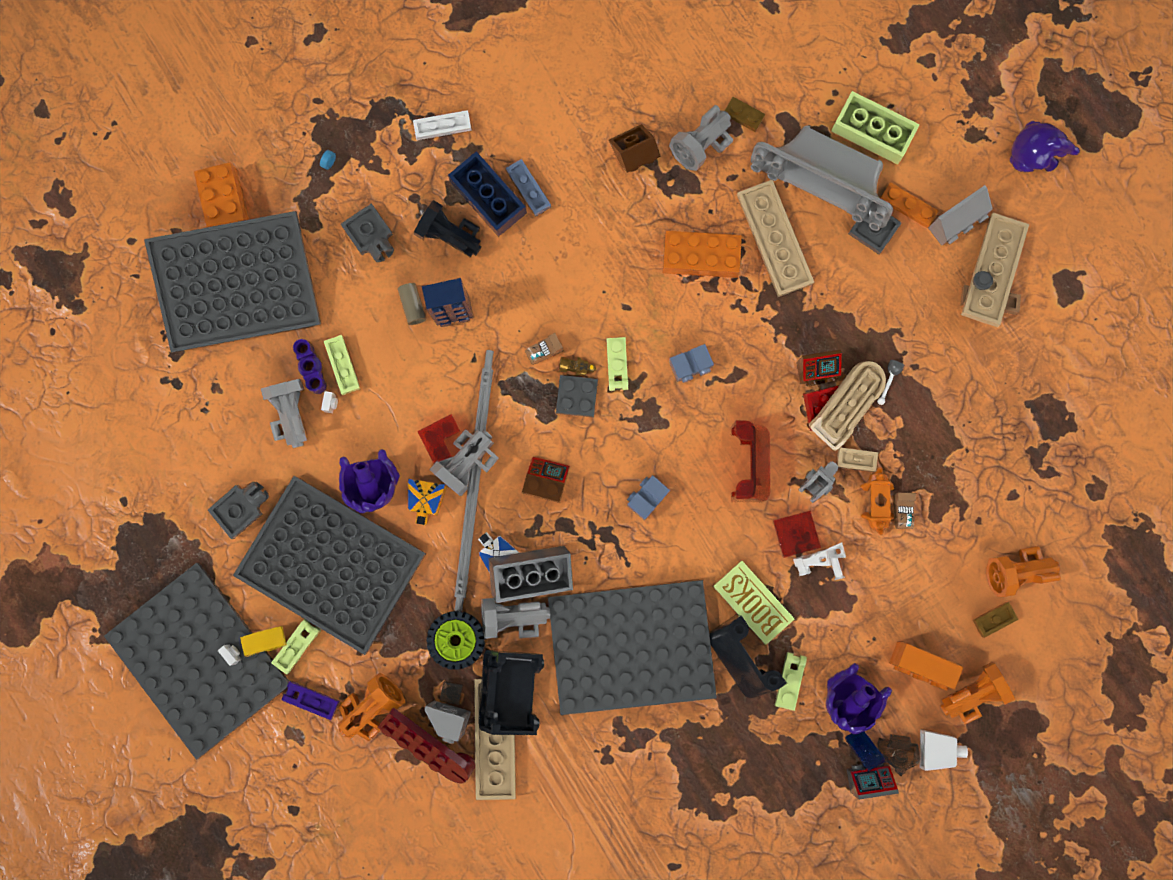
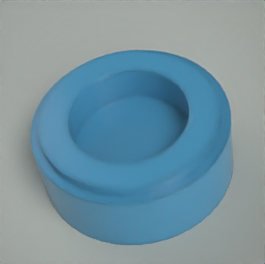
[320,150,336,170]

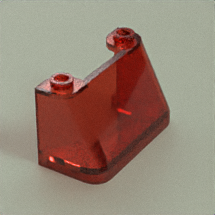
[731,420,770,503]

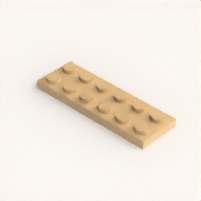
[737,180,814,297]
[961,213,1029,327]
[475,679,516,800]

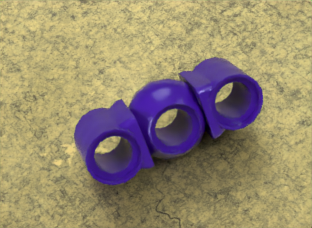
[293,339,327,394]

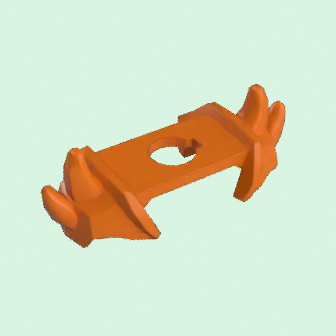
[860,467,895,535]

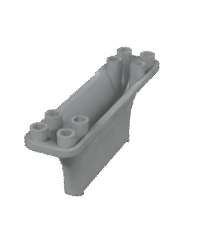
[750,126,893,231]

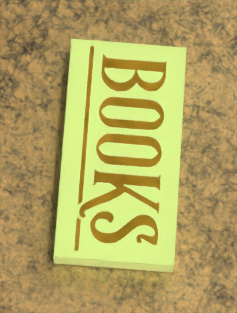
[713,561,794,645]

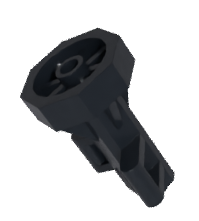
[414,200,482,258]

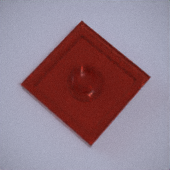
[773,510,821,558]

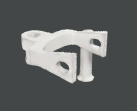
[793,543,846,580]

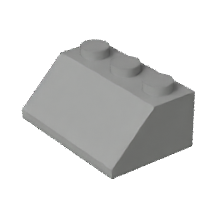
[929,185,993,246]
[425,700,471,743]

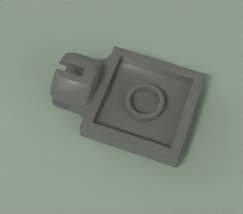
[341,203,394,262]
[208,482,269,539]

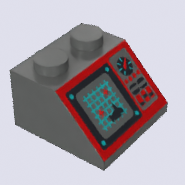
[847,761,899,800]

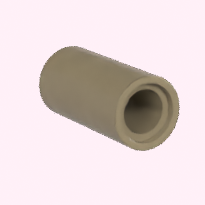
[397,283,426,325]

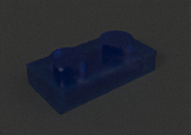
[845,731,885,772]

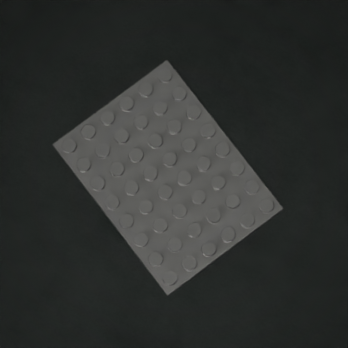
[144,211,321,352]
[233,476,426,655]
[104,563,289,760]
[548,580,717,715]

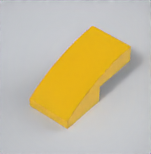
[240,626,287,657]

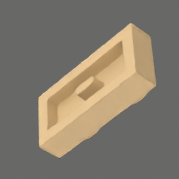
[837,447,878,472]

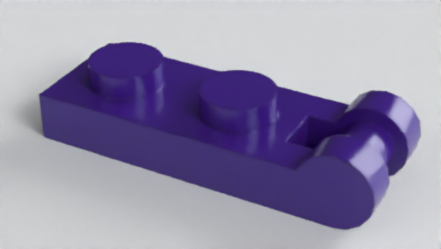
[281,681,340,720]

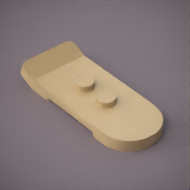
[809,361,886,451]

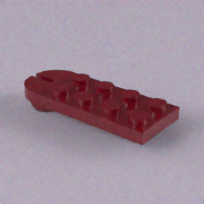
[377,707,476,784]

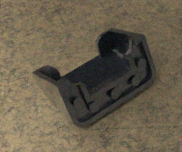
[709,614,787,698]
[478,650,544,735]

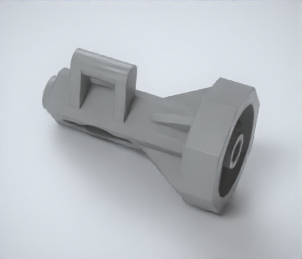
[669,105,733,171]
[261,379,307,448]
[429,429,499,496]
[481,598,550,639]

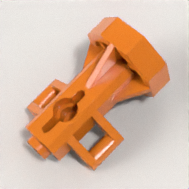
[986,546,1061,597]
[940,662,1016,725]
[338,673,405,741]

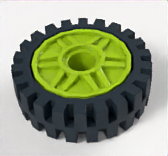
[426,611,485,670]

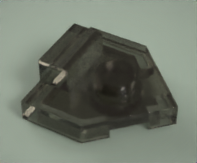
[877,734,920,776]

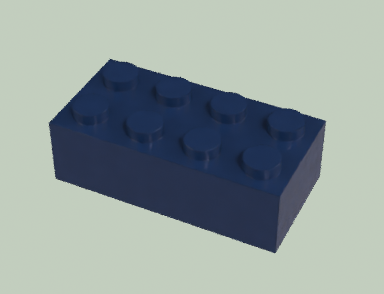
[448,151,527,237]
[422,278,474,327]

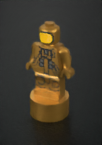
[559,357,596,376]

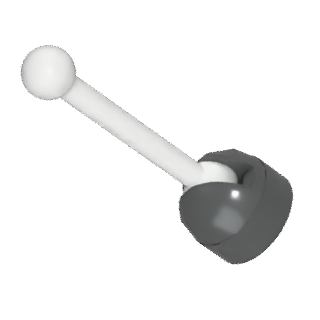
[877,360,905,405]

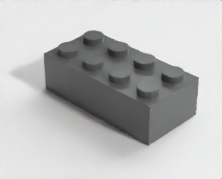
[488,546,573,603]

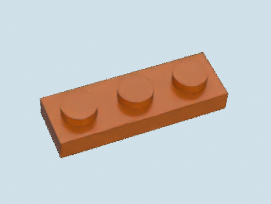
[880,182,938,228]

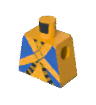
[408,479,447,525]

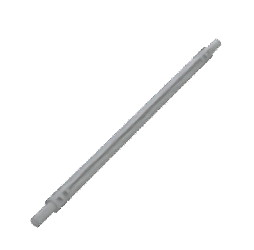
[454,350,494,611]

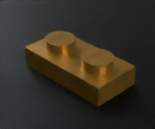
[725,97,765,132]
[973,602,1019,638]

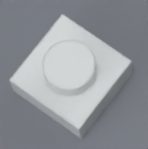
[321,391,338,414]
[218,644,242,666]

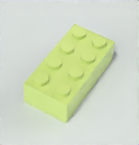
[831,91,920,165]

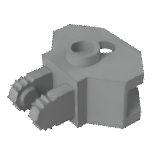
[798,461,838,503]

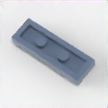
[506,159,551,217]

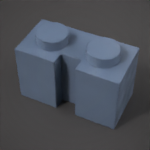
[669,344,714,383]
[627,475,670,520]

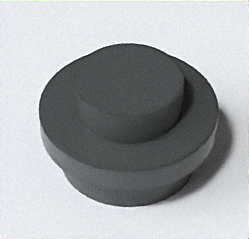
[973,271,993,290]

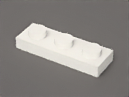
[413,110,472,140]

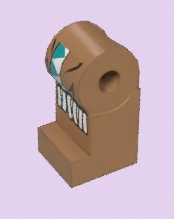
[525,333,563,365]
[894,493,916,529]

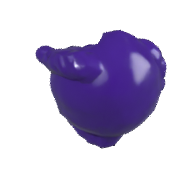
[1010,121,1080,172]
[339,449,400,513]
[826,663,892,734]

